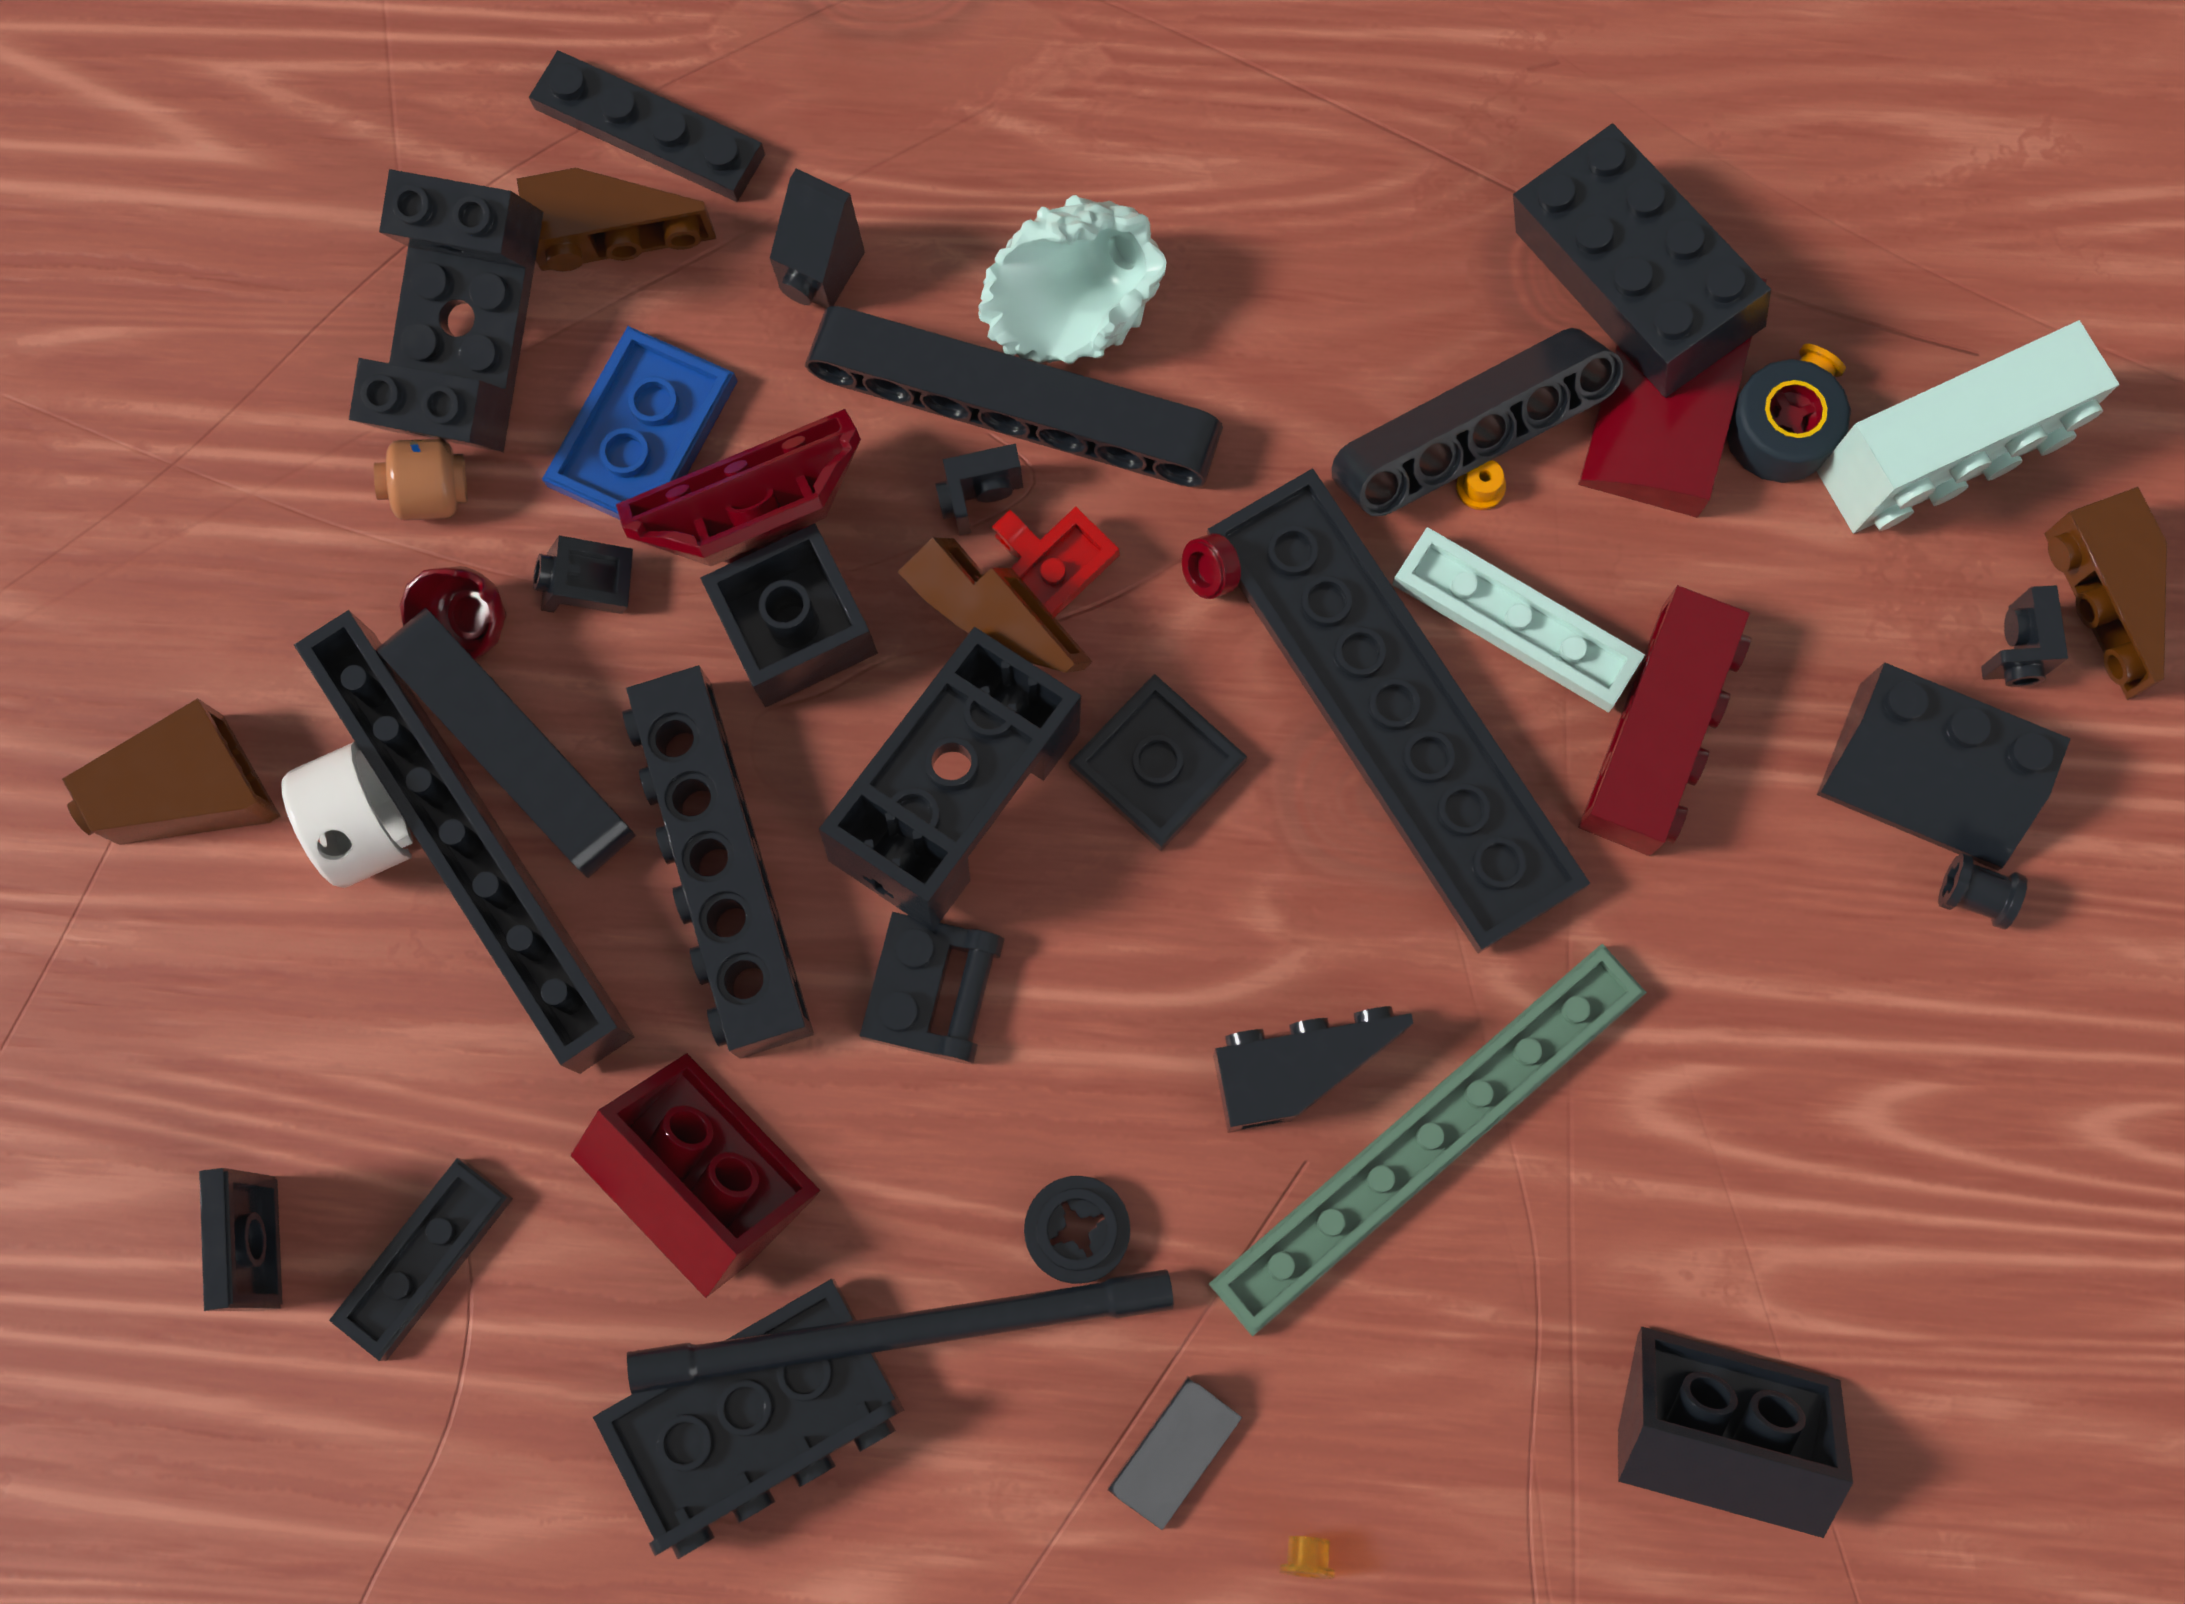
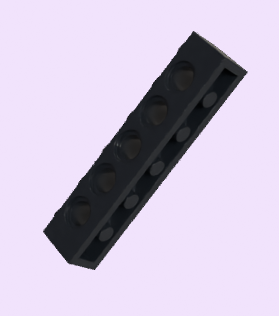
[622,665,814,1059]

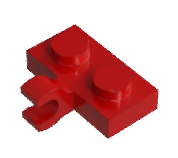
[992,506,1120,618]

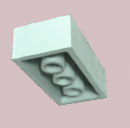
[1817,320,2120,534]

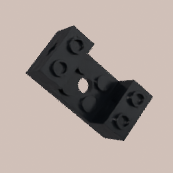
[349,169,544,452]
[819,627,1081,931]

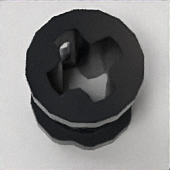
[1938,853,2028,930]

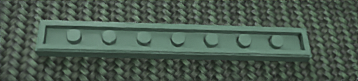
[1209,944,1647,1336]

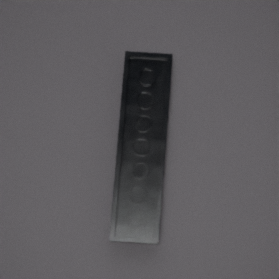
[1207,468,1590,953]

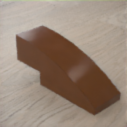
[898,537,1092,673]

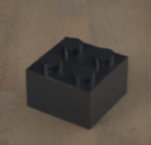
[700,523,878,708]

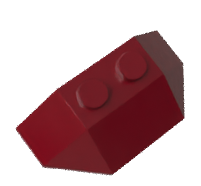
[616,409,861,566]

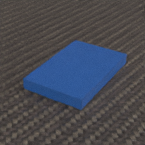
[542,326,738,520]

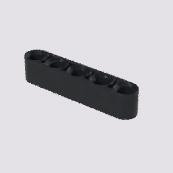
[1331,328,1623,516]
[376,607,636,878]

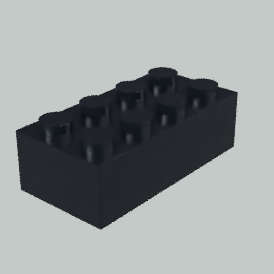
[1513,123,1771,398]

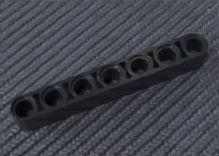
[805,306,1223,487]

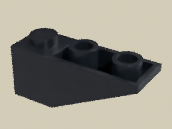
[1213,1006,1413,1133]

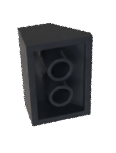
[1817,662,2071,871]
[1618,1326,1853,1538]

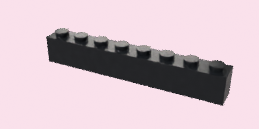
[294,610,635,1074]

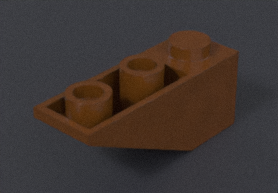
[516,168,716,272]
[2044,487,2167,700]

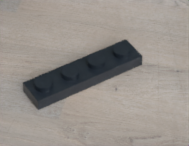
[529,50,765,202]

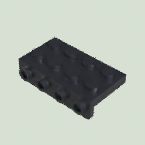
[593,1279,904,1559]

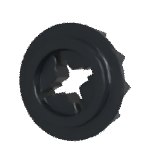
[1024,1176,1130,1284]

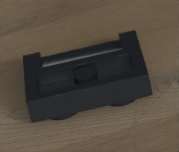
[860,912,1004,1064]

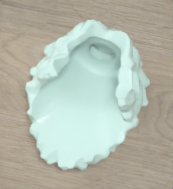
[978,195,1167,364]

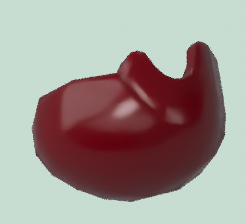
[399,566,507,659]

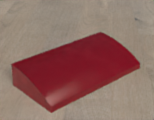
[1578,278,1767,518]

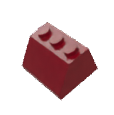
[570,1053,821,1298]

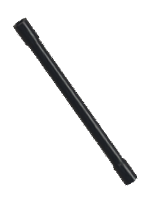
[627,1269,1174,1394]

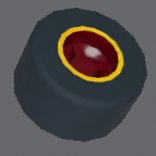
[1726,359,1851,483]

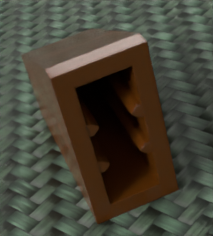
[62,698,280,845]

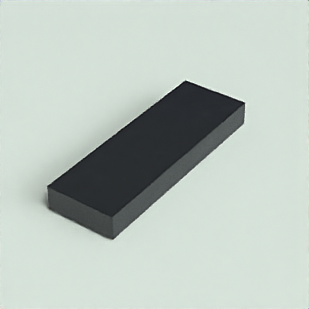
[329,1158,513,1361]

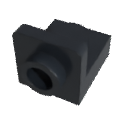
[935,444,1023,536]
[533,535,633,614]
[1981,585,2068,687]

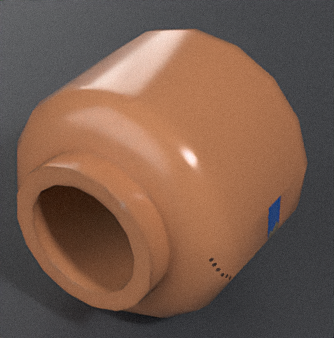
[374,439,467,521]

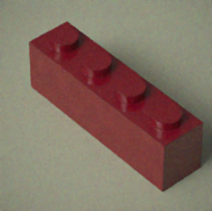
[1578,585,1751,856]

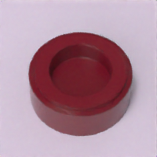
[1182,533,1241,599]

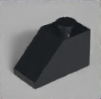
[770,168,865,308]

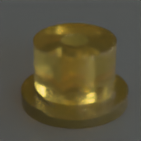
[1279,1536,1335,1579]

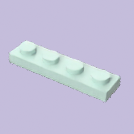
[1392,527,1645,713]

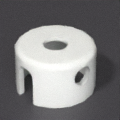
[281,742,413,888]

